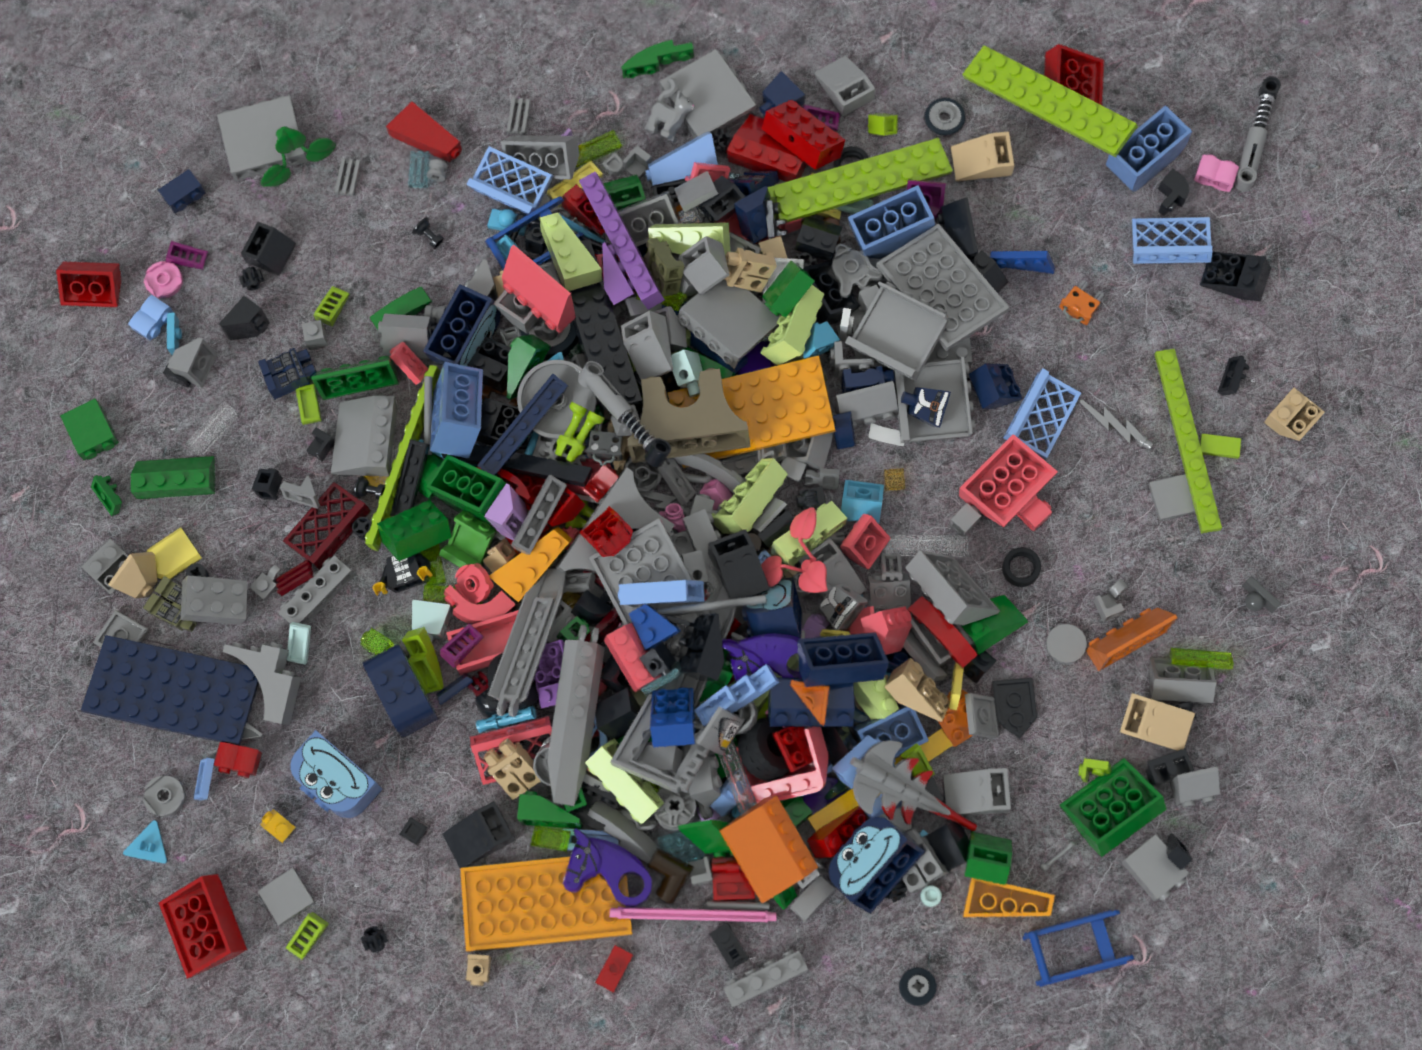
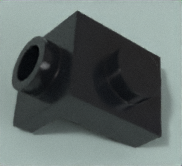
[963,651,997,683]

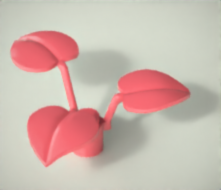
[761,507,828,593]

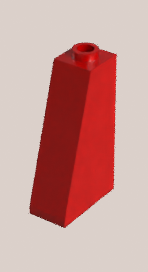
[386,101,462,163]

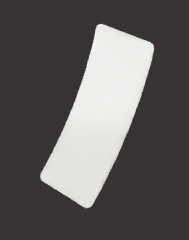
[869,423,904,446]

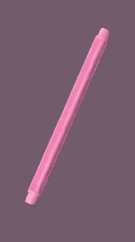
[610,907,776,923]

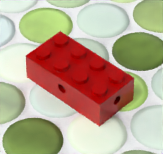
[762,99,845,170]

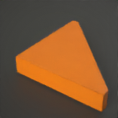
[790,680,829,725]

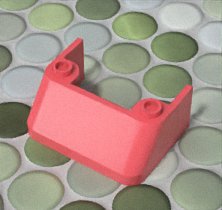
[734,726,829,805]

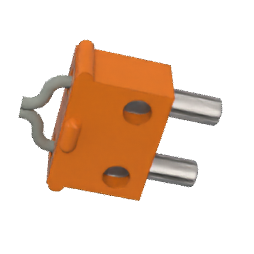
[1059,281,1104,325]

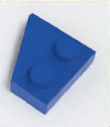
[629,604,681,651]

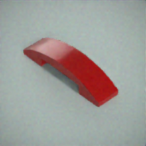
[477,467,536,506]
[907,596,978,669]

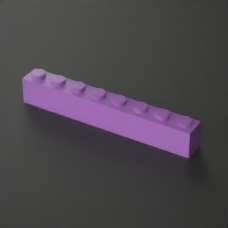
[579,171,665,310]

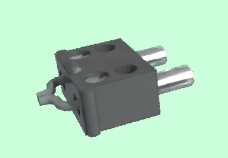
[586,423,623,466]

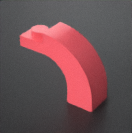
[444,585,516,625]

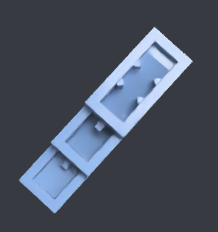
[694,665,779,727]

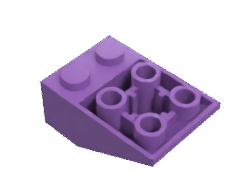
[602,242,636,305]
[534,639,565,709]

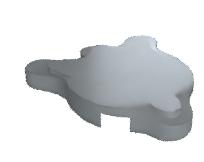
[832,244,883,298]

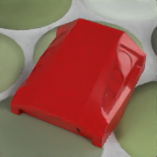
[579,506,633,557]

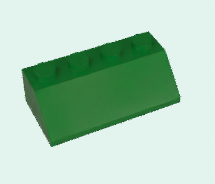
[131,456,215,499]

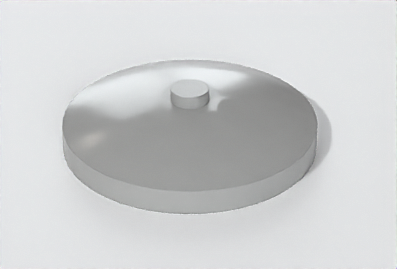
[517,360,597,439]

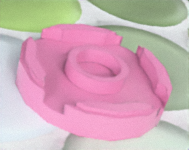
[144,261,183,298]

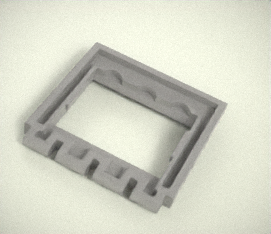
[610,694,710,793]

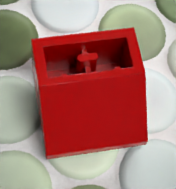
[773,726,814,773]

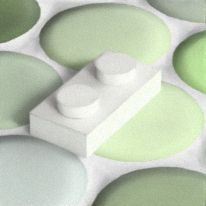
[839,308,854,341]

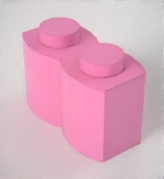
[1194,154,1239,192]

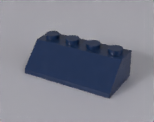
[797,632,889,687]
[768,678,854,726]

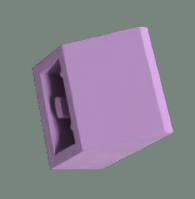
[484,483,527,540]

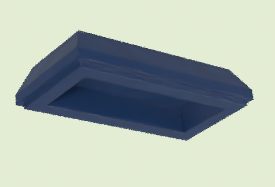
[833,411,856,450]
[436,673,473,705]

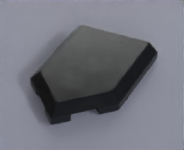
[992,678,1037,739]

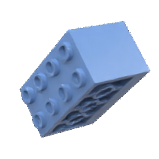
[430,362,483,458]

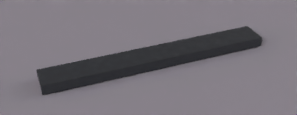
[441,444,593,487]

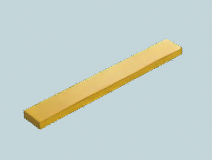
[807,728,953,832]

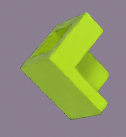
[868,113,898,136]

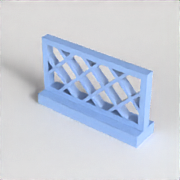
[466,146,553,215]
[1132,217,1213,264]
[1003,368,1081,459]

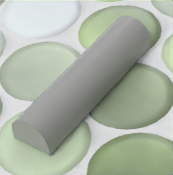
[511,475,567,555]

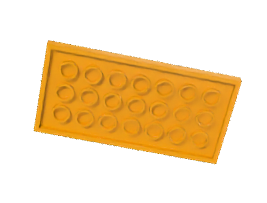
[667,355,836,468]
[460,857,632,952]

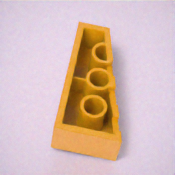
[489,527,573,602]
[962,878,1055,917]

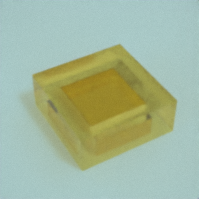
[884,468,905,491]

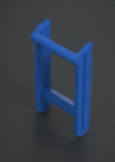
[485,196,584,270]
[1022,910,1135,987]

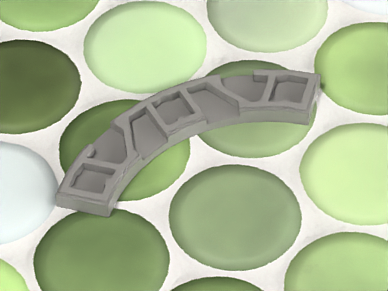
[674,454,746,494]

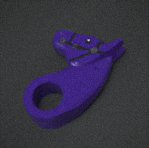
[722,634,802,683]
[563,828,652,907]

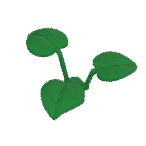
[260,127,336,187]

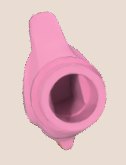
[658,503,686,533]

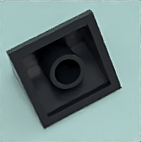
[595,687,641,740]
[924,822,970,872]

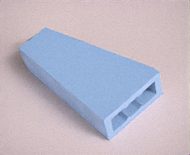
[645,131,718,185]
[618,580,704,605]

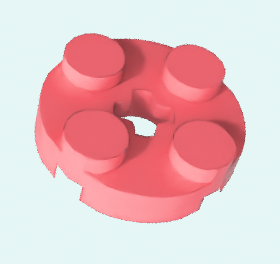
[455,563,494,604]

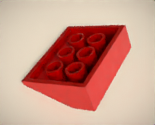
[1042,44,1104,121]
[727,114,807,182]
[158,874,247,979]

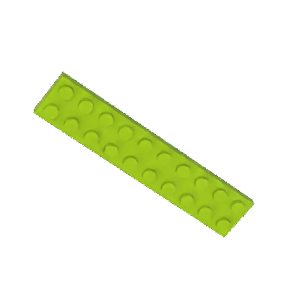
[962,45,1138,158]
[768,138,953,222]

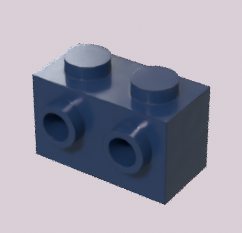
[158,169,206,214]

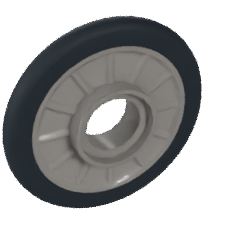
[925,98,966,135]

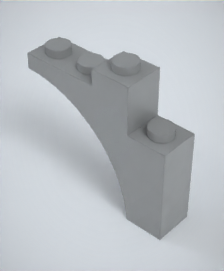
[223,642,301,725]

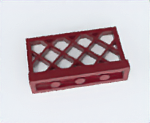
[283,482,371,570]

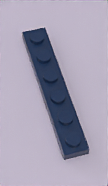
[477,373,569,476]

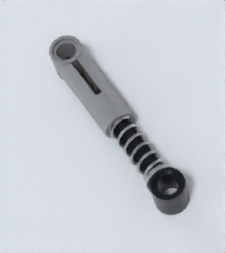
[1234,76,1281,192]
[578,361,671,467]

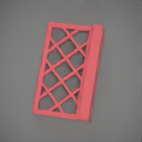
[470,716,552,785]

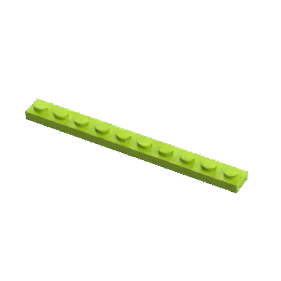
[1154,349,1222,534]
[365,365,441,551]

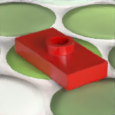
[595,945,633,993]

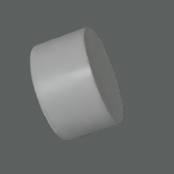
[1108,579,1128,599]

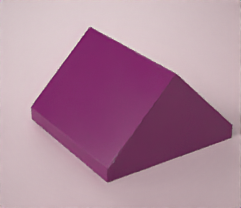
[906,180,946,220]

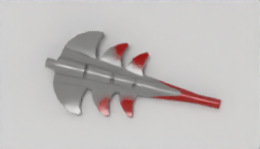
[850,740,977,832]

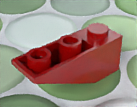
[562,184,605,235]
[807,805,868,858]

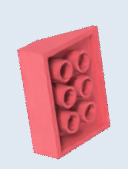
[502,245,576,333]
[959,434,1058,527]

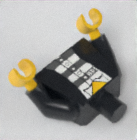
[372,553,433,596]

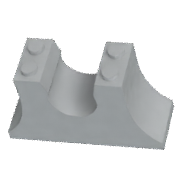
[555,467,675,575]

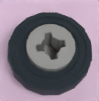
[899,967,937,1006]

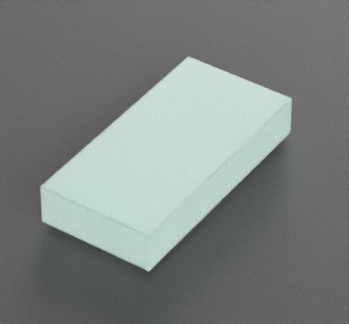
[286,622,311,665]

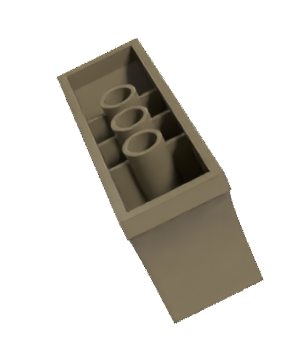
[627,368,751,463]

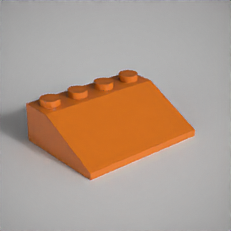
[1086,607,1178,671]
[719,795,818,903]

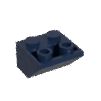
[969,363,1023,409]

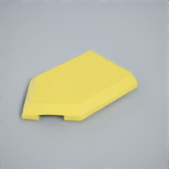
[147,527,202,580]

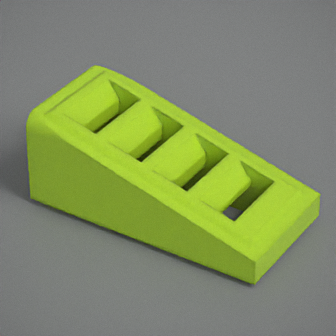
[313,286,350,327]
[286,912,329,960]

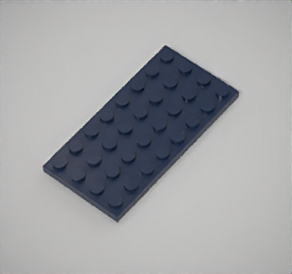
[81,635,259,746]

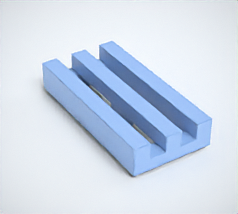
[194,758,214,801]

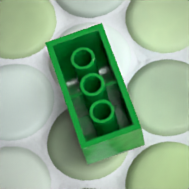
[426,454,506,530]

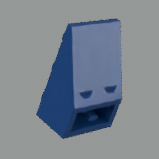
[650,687,695,747]

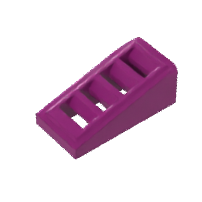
[803,105,840,131]
[166,241,208,269]
[440,624,484,668]

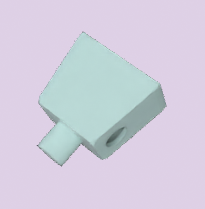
[671,350,703,397]
[412,600,453,642]

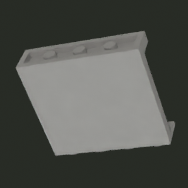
[659,49,757,138]
[217,96,308,181]
[677,280,779,369]
[845,281,950,381]
[893,357,975,443]

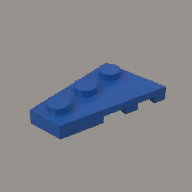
[990,251,1055,274]

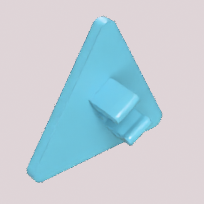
[123,820,167,864]

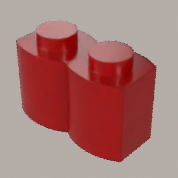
[213,742,262,778]

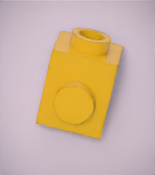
[260,809,295,843]

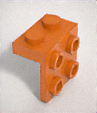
[938,689,973,747]

